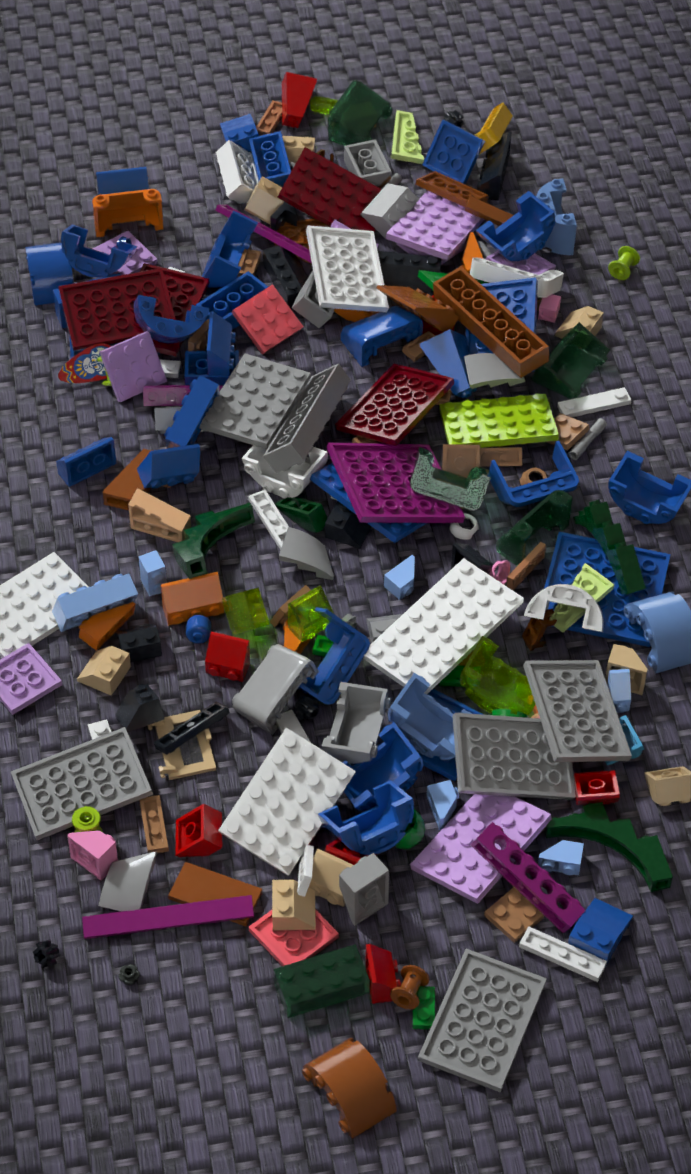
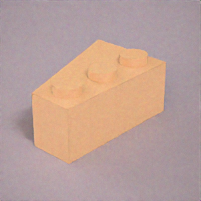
[128,488,191,542]

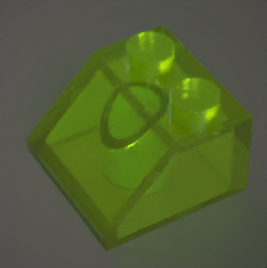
[288,585,334,642]
[222,587,270,636]

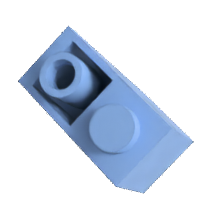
[538,840,584,875]

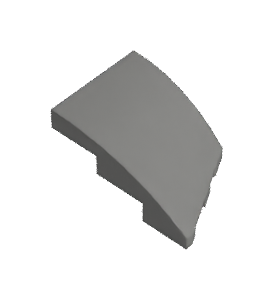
[464,353,526,389]
[279,527,334,580]
[98,852,157,912]

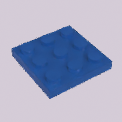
[422,119,485,185]

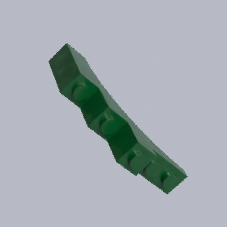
[573,499,646,594]
[172,503,255,579]
[544,802,673,892]

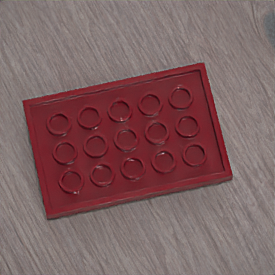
[277,147,382,232]
[119,263,209,357]
[58,268,176,351]
[335,364,454,446]

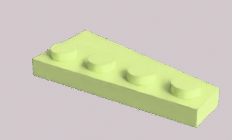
[391,110,424,164]
[549,563,614,632]

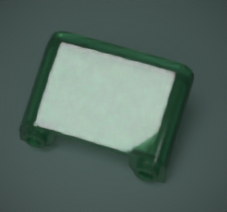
[328,80,393,146]
[530,322,610,399]
[410,447,491,510]
[496,490,573,566]

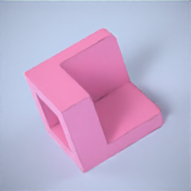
[538,294,561,323]

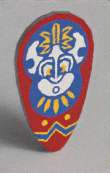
[58,343,111,383]

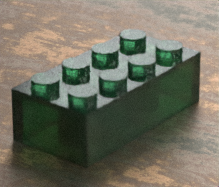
[273,944,370,1018]

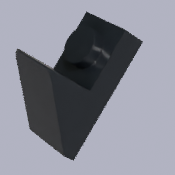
[270,202,297,231]

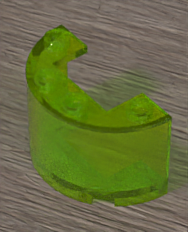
[460,636,535,715]

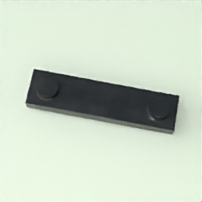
[154,702,230,755]

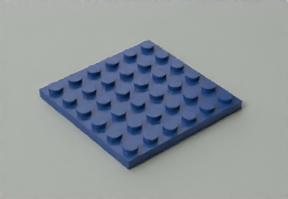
[544,532,671,647]

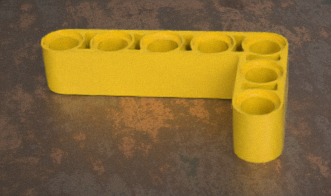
[475,102,513,155]

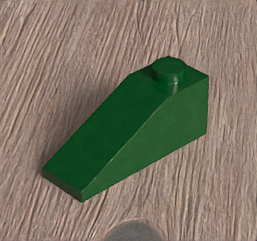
[275,497,328,533]

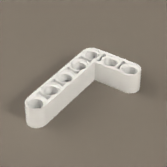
[470,258,564,298]

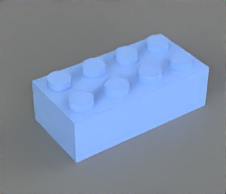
[52,573,138,632]

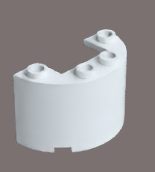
[242,435,328,498]
[524,584,604,632]

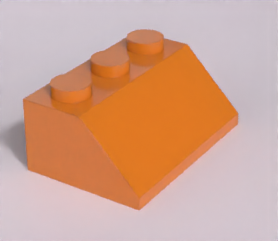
[161,572,224,626]

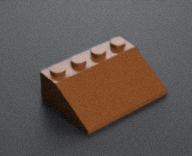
[376,285,459,332]

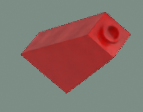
[282,72,317,128]

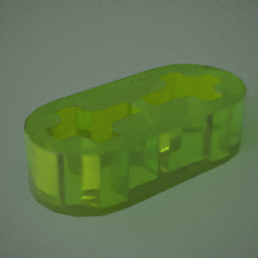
[310,96,340,115]

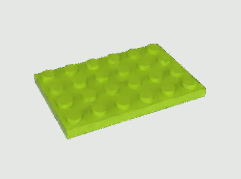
[439,393,559,448]

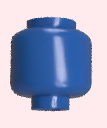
[186,615,212,644]

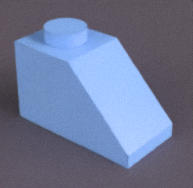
[384,555,415,600]
[607,669,631,713]
[427,780,459,830]

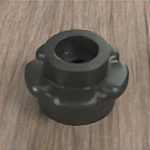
[118,964,140,985]

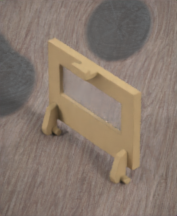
[148,710,216,780]

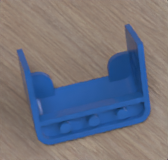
[202,210,258,288]
[488,441,579,507]
[298,607,370,705]

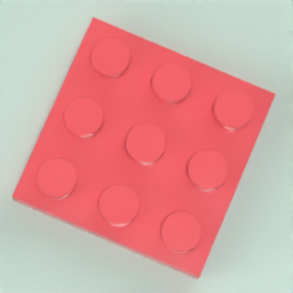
[231,284,304,355]
[249,909,339,974]

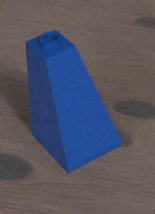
[420,329,477,398]

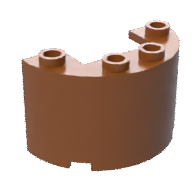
[302,1038,397,1139]

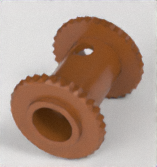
[390,965,430,1009]

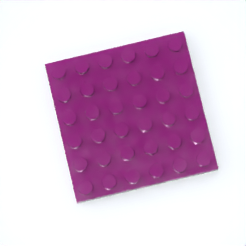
[327,443,465,523]

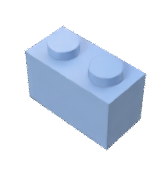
[139,550,167,596]

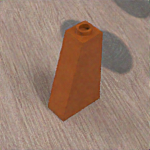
[103,449,154,511]

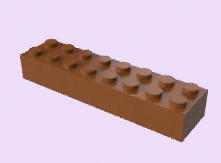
[433,266,549,378]

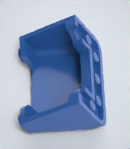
[341,306,423,367]

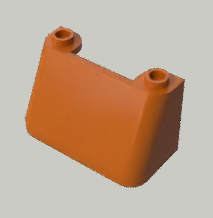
[92,189,164,237]

